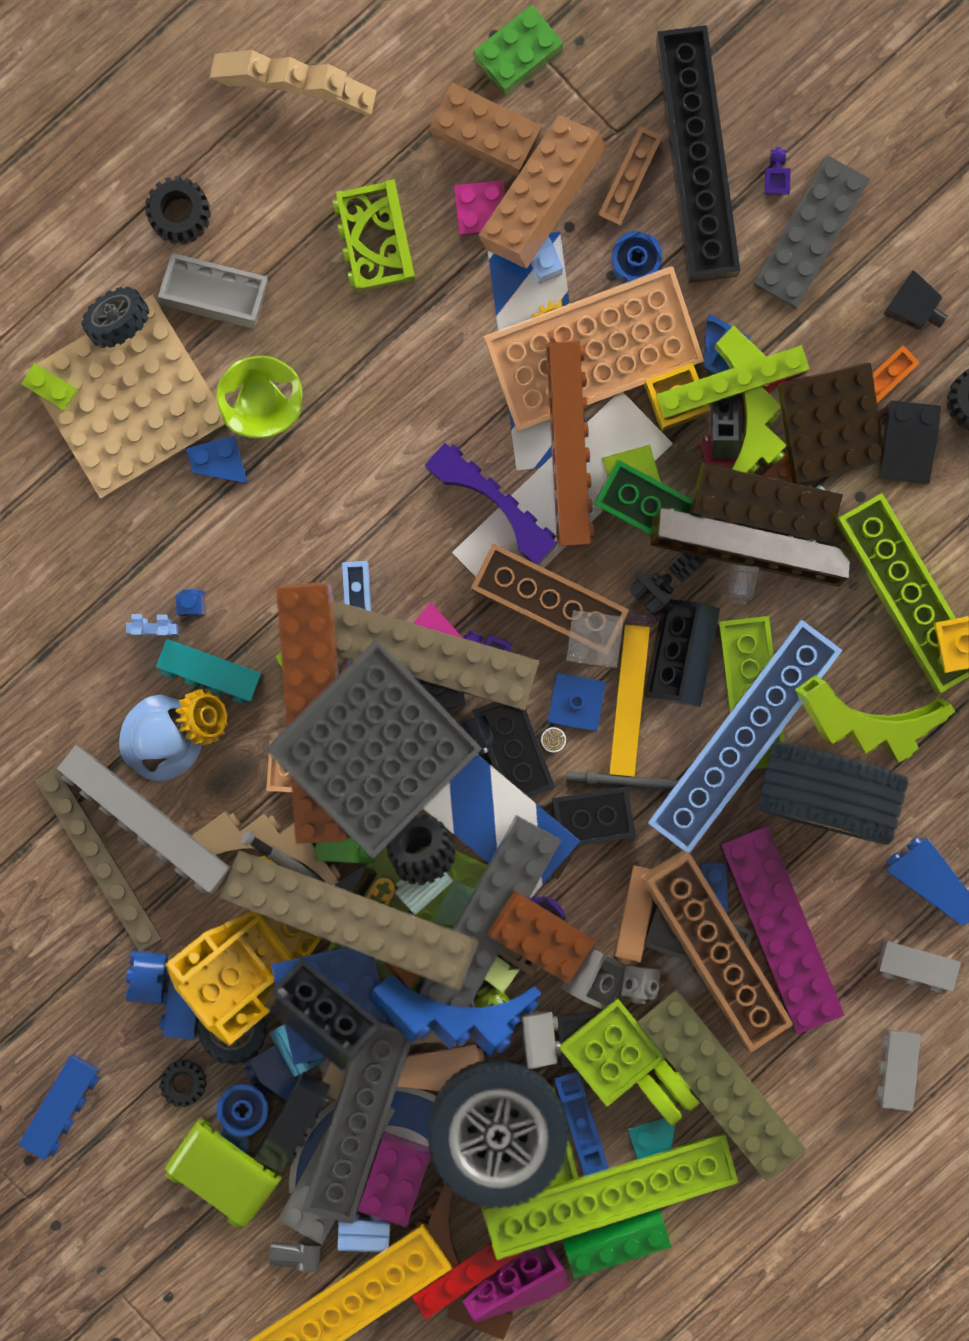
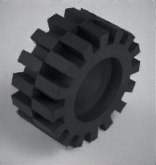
[669,553,708,583]
[159,1059,207,1107]

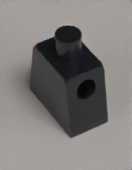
[883,270,948,330]

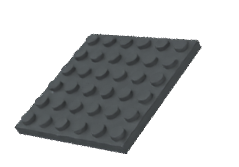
[265,639,482,858]

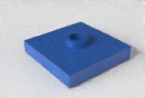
[548,673,606,731]

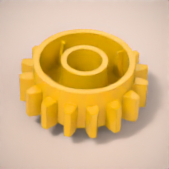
[176,689,228,746]

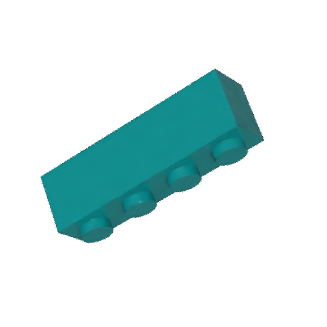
[156,639,263,705]

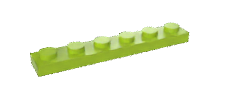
[656,345,810,419]

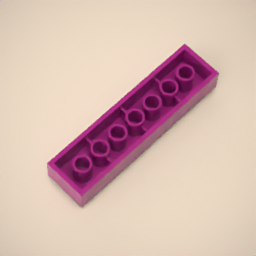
[719,826,845,1035]

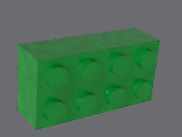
[593,460,703,537]

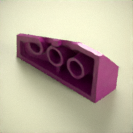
[463,1244,570,1323]

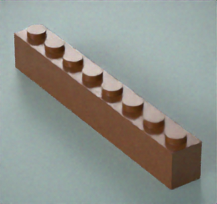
[546,341,594,546]

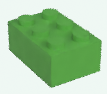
[474,5,563,97]

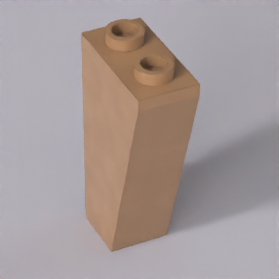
[613,865,653,965]

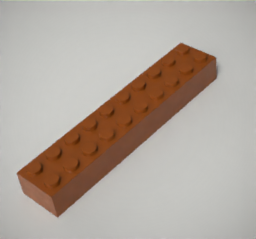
[276,582,350,844]

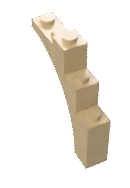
[210,50,377,115]
[192,811,342,885]

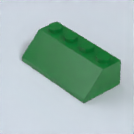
[562,1208,672,1279]

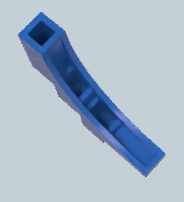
[369,974,541,1057]

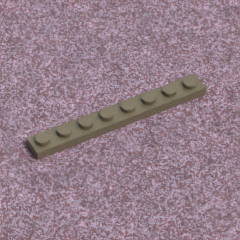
[35,767,162,951]

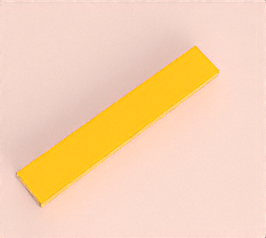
[609,624,650,777]

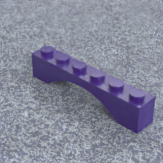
[425,443,557,565]

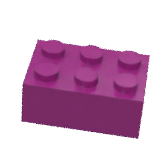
[358,1132,431,1227]

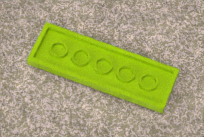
[718,616,785,770]

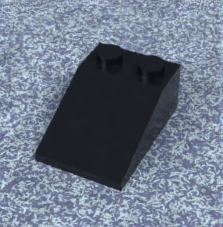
[879,400,941,484]

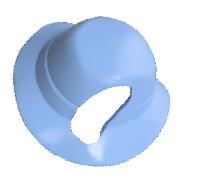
[119,695,202,781]

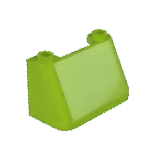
[164,1116,283,1228]

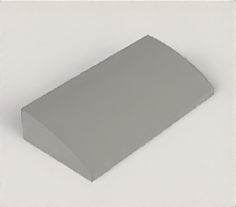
[158,253,268,329]

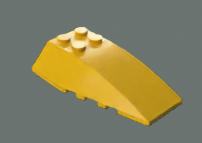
[165,911,322,1045]

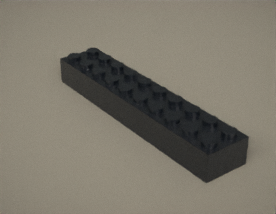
[656,25,740,283]

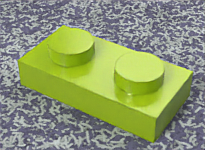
[21,363,78,411]

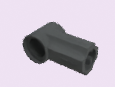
[269,1242,321,1272]

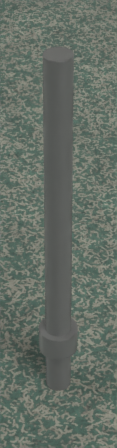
[566,771,679,790]

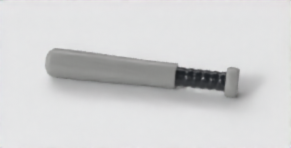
[241,830,324,882]

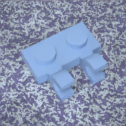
[126,614,180,636]

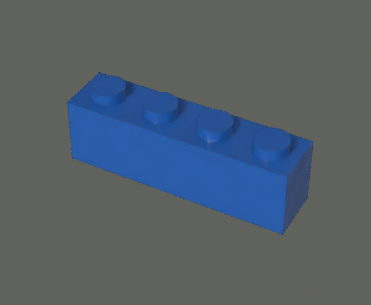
[18,1054,100,1160]

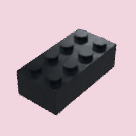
[472,702,555,797]

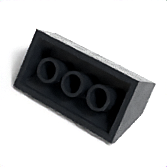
[644,599,720,707]
[264,959,381,1071]

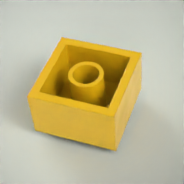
[644,363,711,432]

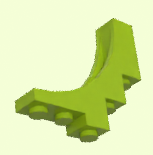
[714,325,787,474]
[795,675,955,762]

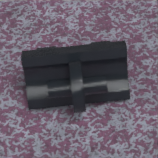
[629,570,675,617]

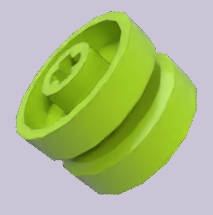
[637,1060,699,1126]

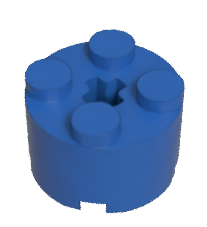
[611,231,662,284]
[126,951,168,1004]
[217,1082,270,1136]

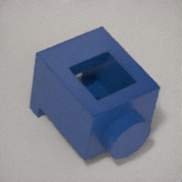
[176,589,205,617]

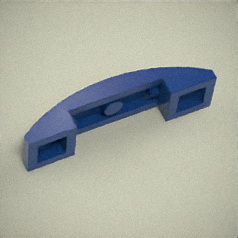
[554,1071,609,1176]

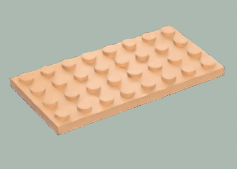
[483,266,704,431]

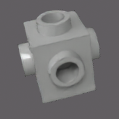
[621,965,661,1004]

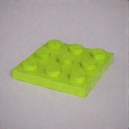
[558,998,666,1107]

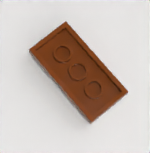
[487,891,596,984]

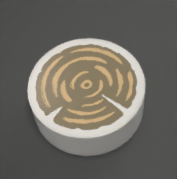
[541,727,566,753]

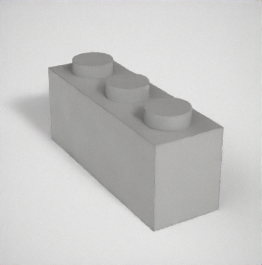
[876,940,961,994]
[876,1029,921,1111]

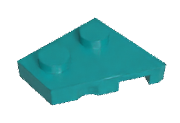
[628,1117,675,1159]

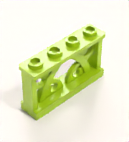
[333,179,415,293]

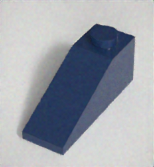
[244,1045,296,1103]

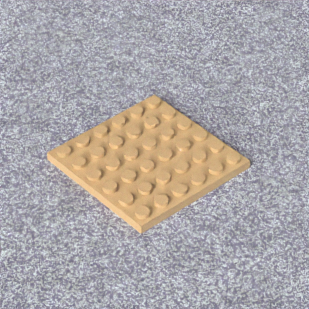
[24,295,226,500]

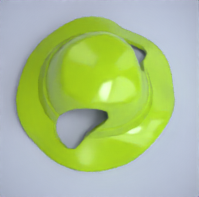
[216,356,302,438]

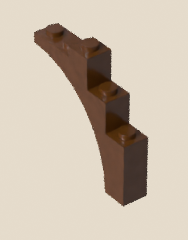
[407,1179,513,1340]

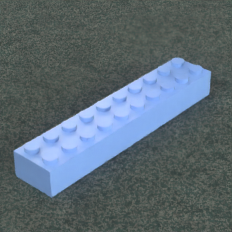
[647,620,842,853]

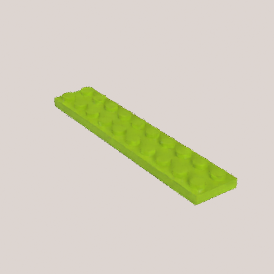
[482,1133,738,1260]

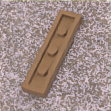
[598,126,663,227]

